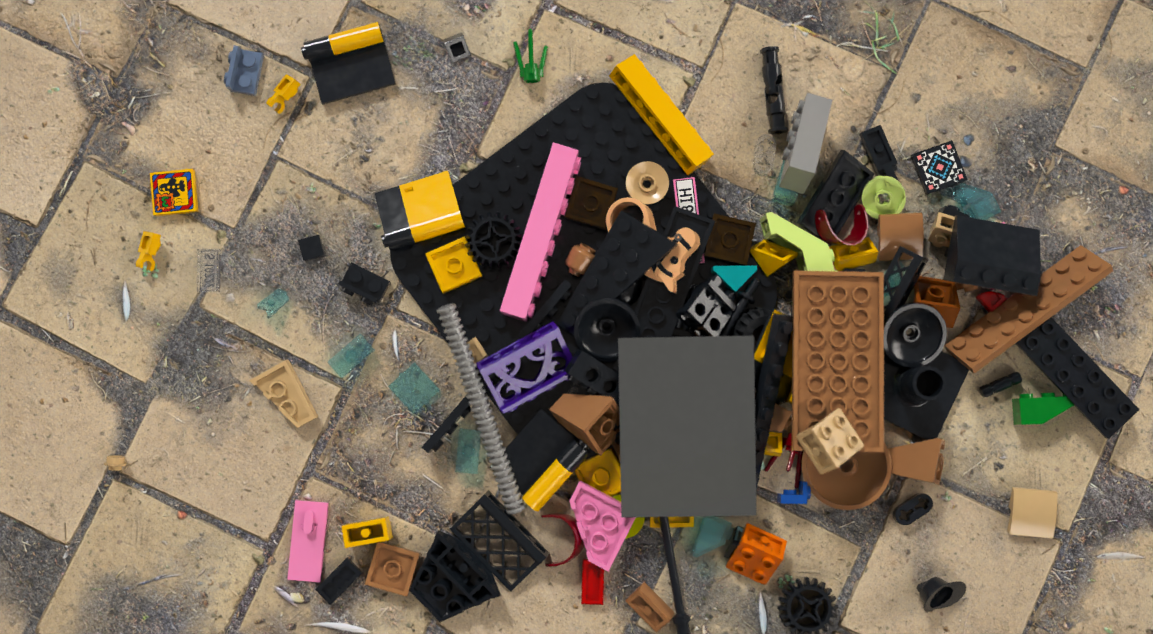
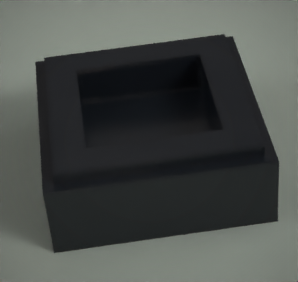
[298,234,325,262]

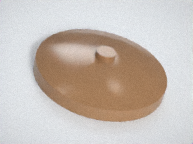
[802,442,892,510]

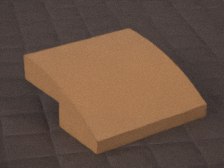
[877,213,924,261]

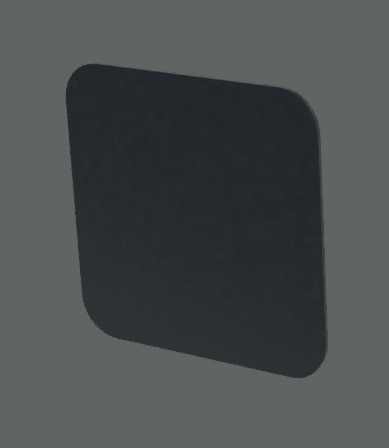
[390,82,777,459]

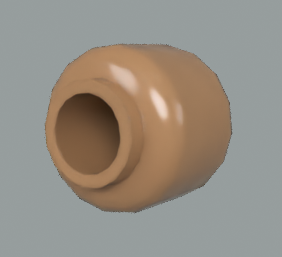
[565,243,596,277]

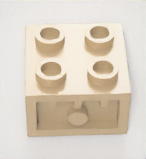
[796,408,864,474]

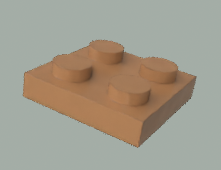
[365,542,420,597]

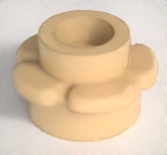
[104,455,127,471]

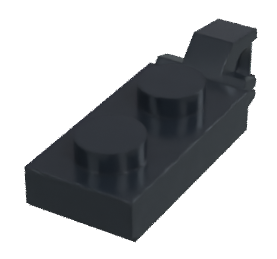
[859,125,898,180]

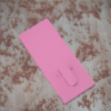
[287,500,329,582]

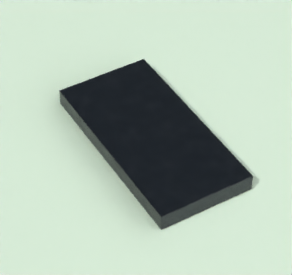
[797,150,874,246]

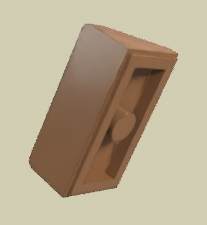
[625,582,674,632]

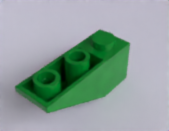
[1012,393,1074,425]

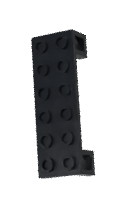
[1016,317,1140,439]

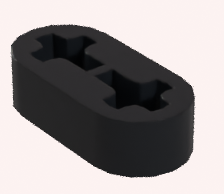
[893,493,933,525]

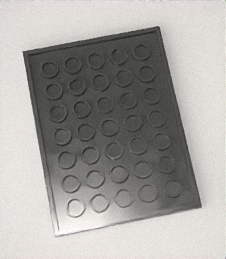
[618,335,757,517]

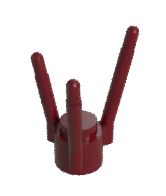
[764,433,803,489]

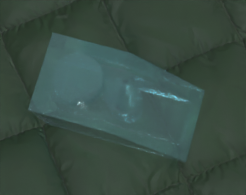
[691,516,734,558]

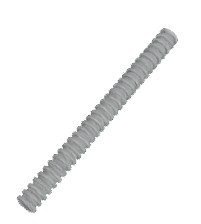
[437,303,525,514]

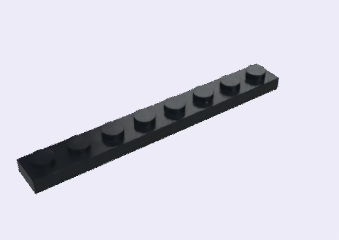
[755,313,793,488]

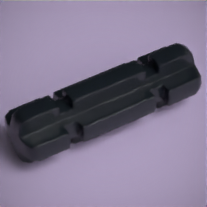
[979,372,1022,398]

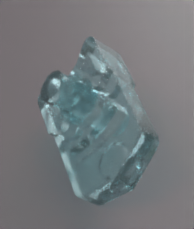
[257,289,289,319]

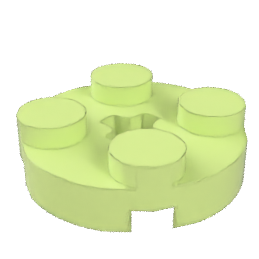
[862,176,906,219]

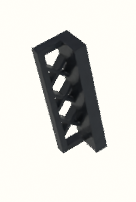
[884,246,928,323]

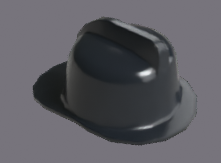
[917,577,967,612]

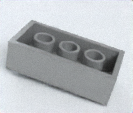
[779,93,832,194]

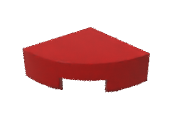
[975,291,1008,312]

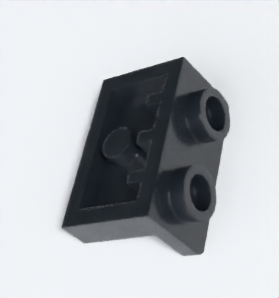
[338,262,391,306]

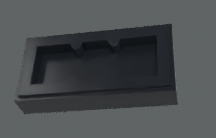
[315,557,363,605]

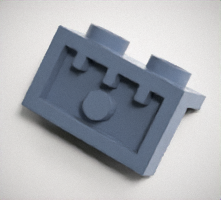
[224,45,264,96]

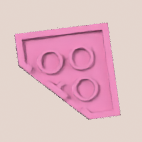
[569,481,636,571]

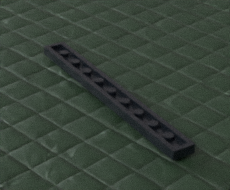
[421,280,572,453]

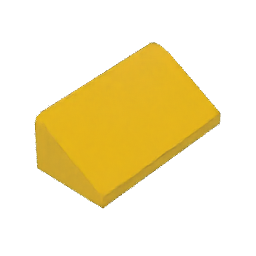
[829,237,878,271]

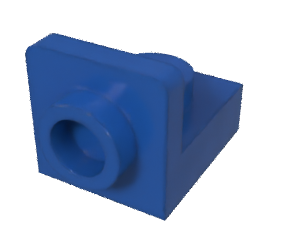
[777,481,811,504]

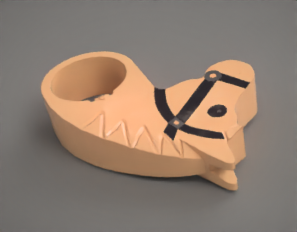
[606,197,700,293]

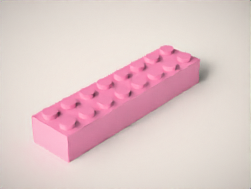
[500,142,581,322]

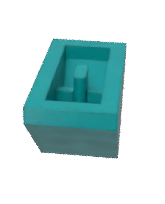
[711,265,757,293]

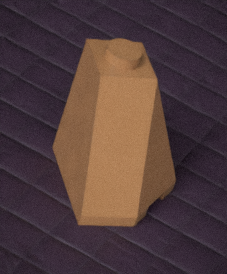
[549,394,620,456]
[889,438,945,485]

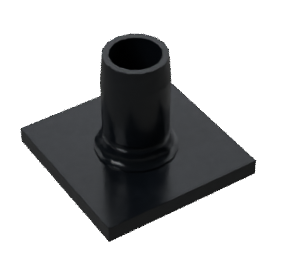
[884,351,969,440]

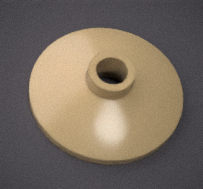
[626,161,669,205]

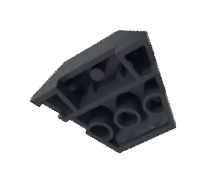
[409,530,501,622]

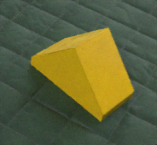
[750,240,798,277]

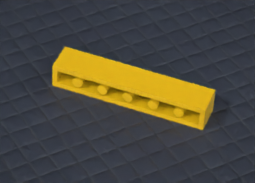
[609,54,714,175]

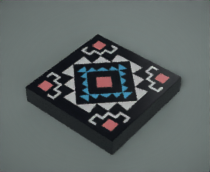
[911,140,968,195]

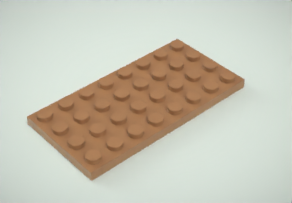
[792,271,884,452]

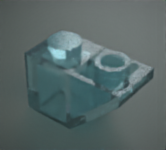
[952,183,1001,220]

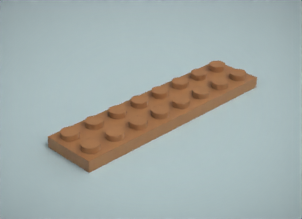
[944,245,1113,373]

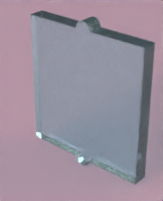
[388,362,440,414]

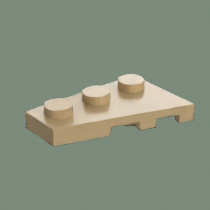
[249,360,318,428]

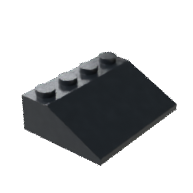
[943,215,1041,296]

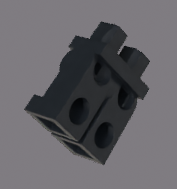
[675,275,737,336]

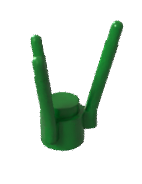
[513,29,548,83]

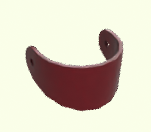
[815,204,869,246]
[541,513,585,566]

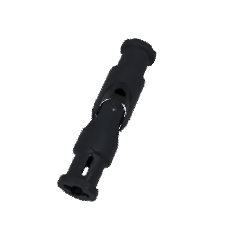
[760,46,788,135]

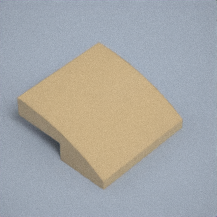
[1007,487,1057,538]

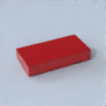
[581,559,604,605]

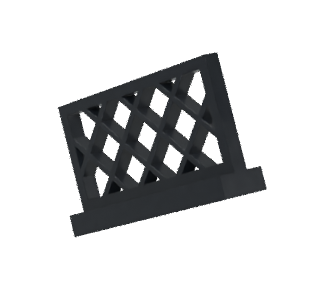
[450,490,549,592]

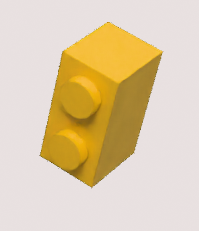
[341,516,393,548]

